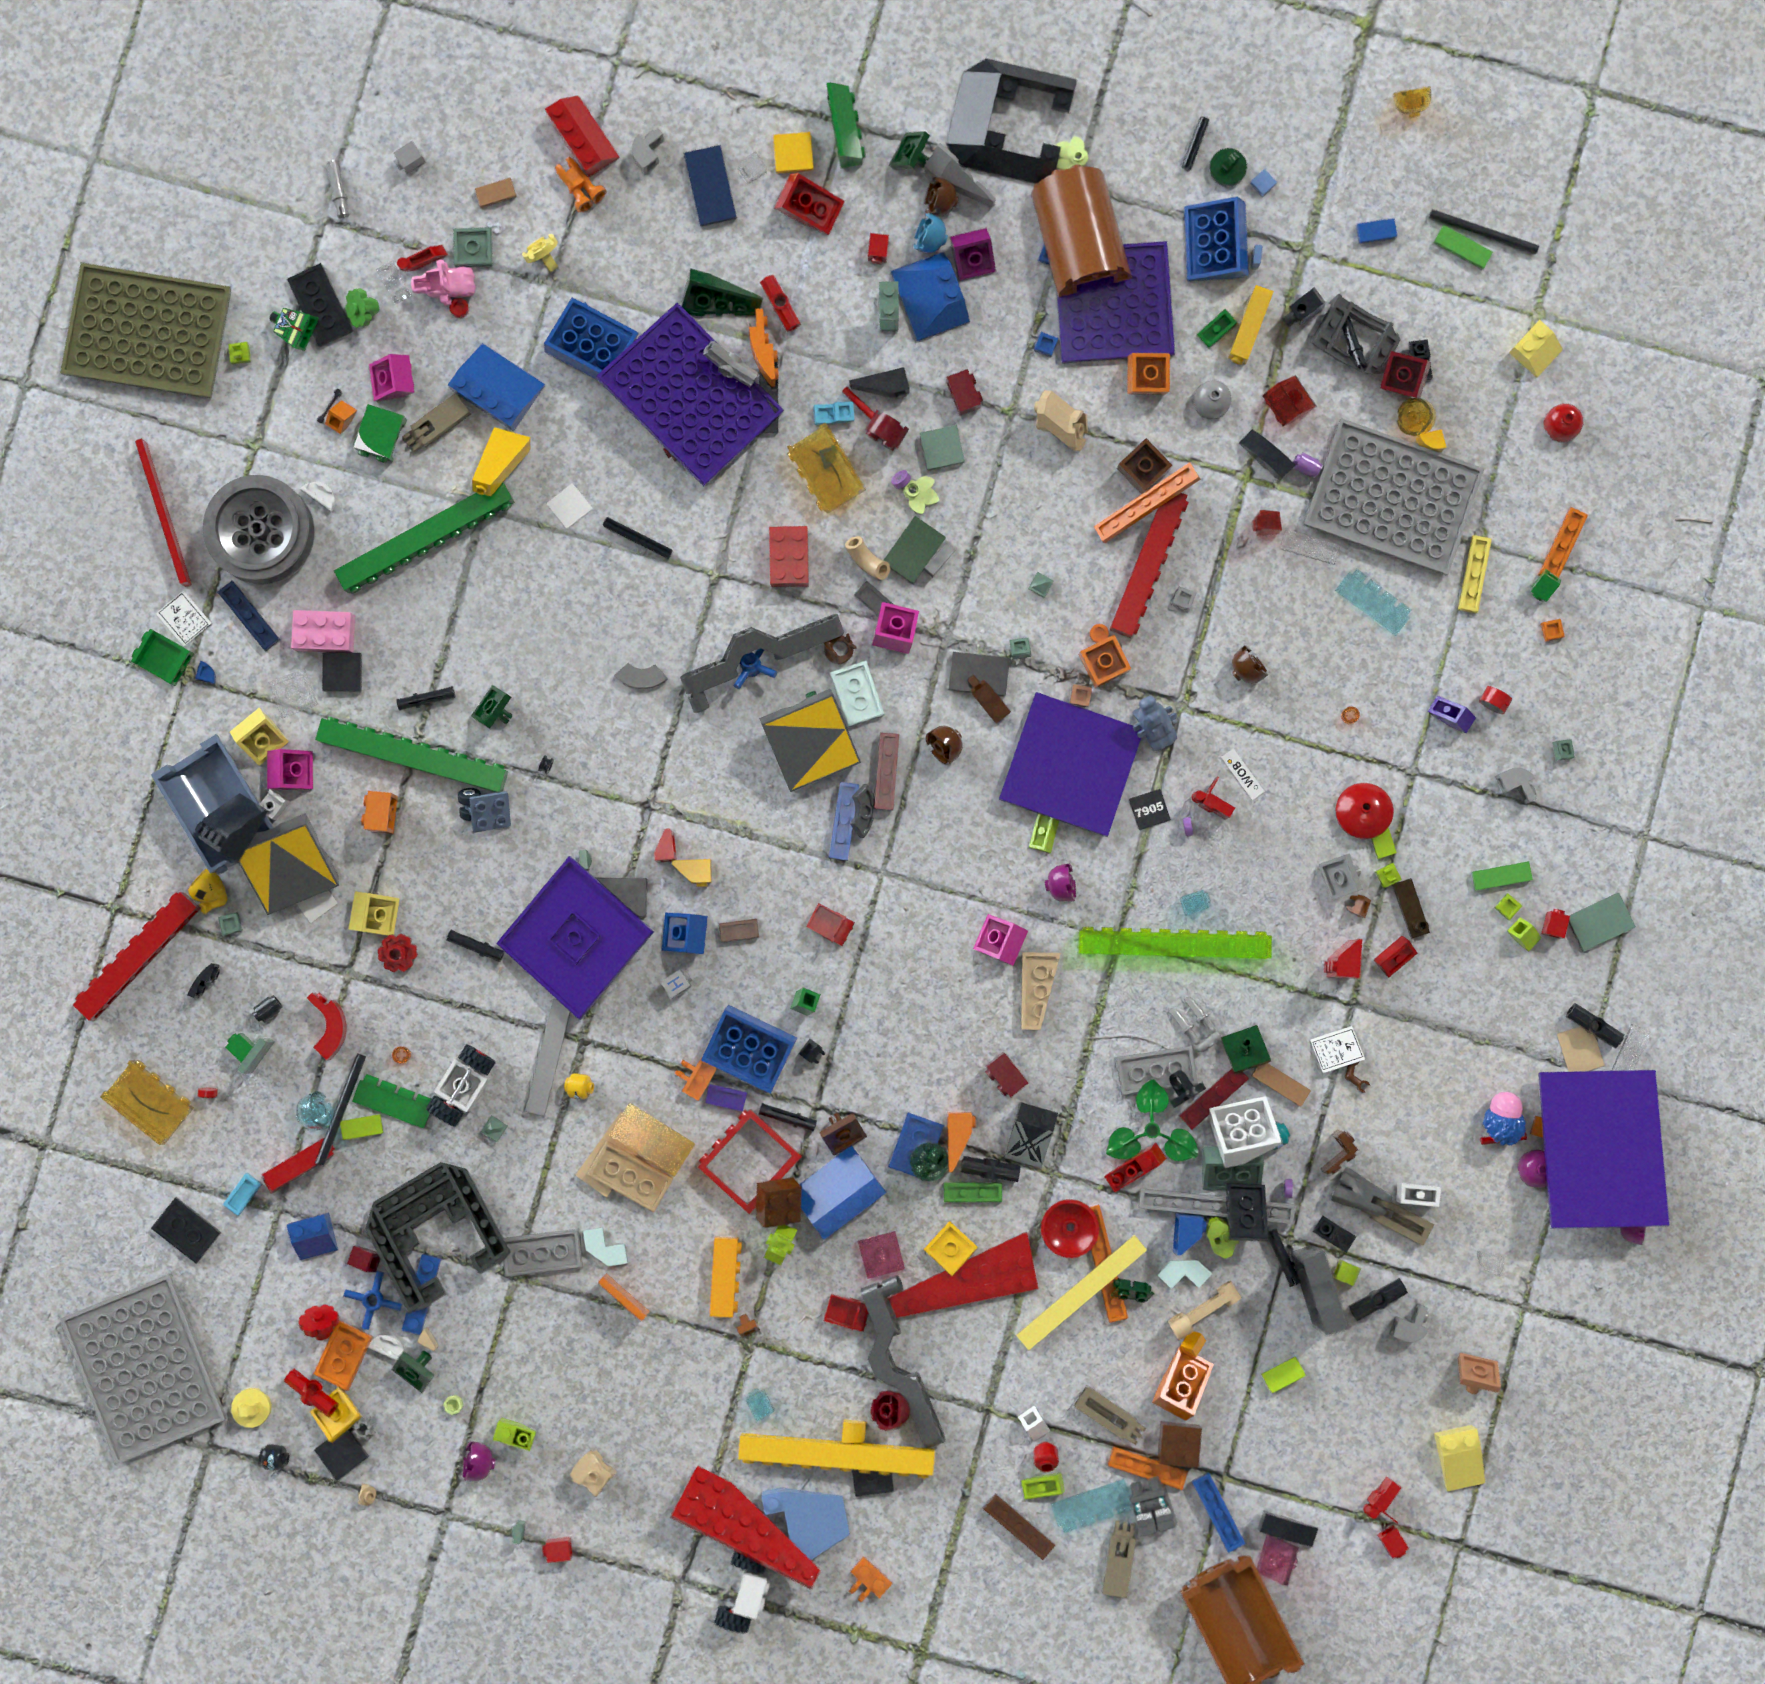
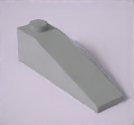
[924,143,996,208]

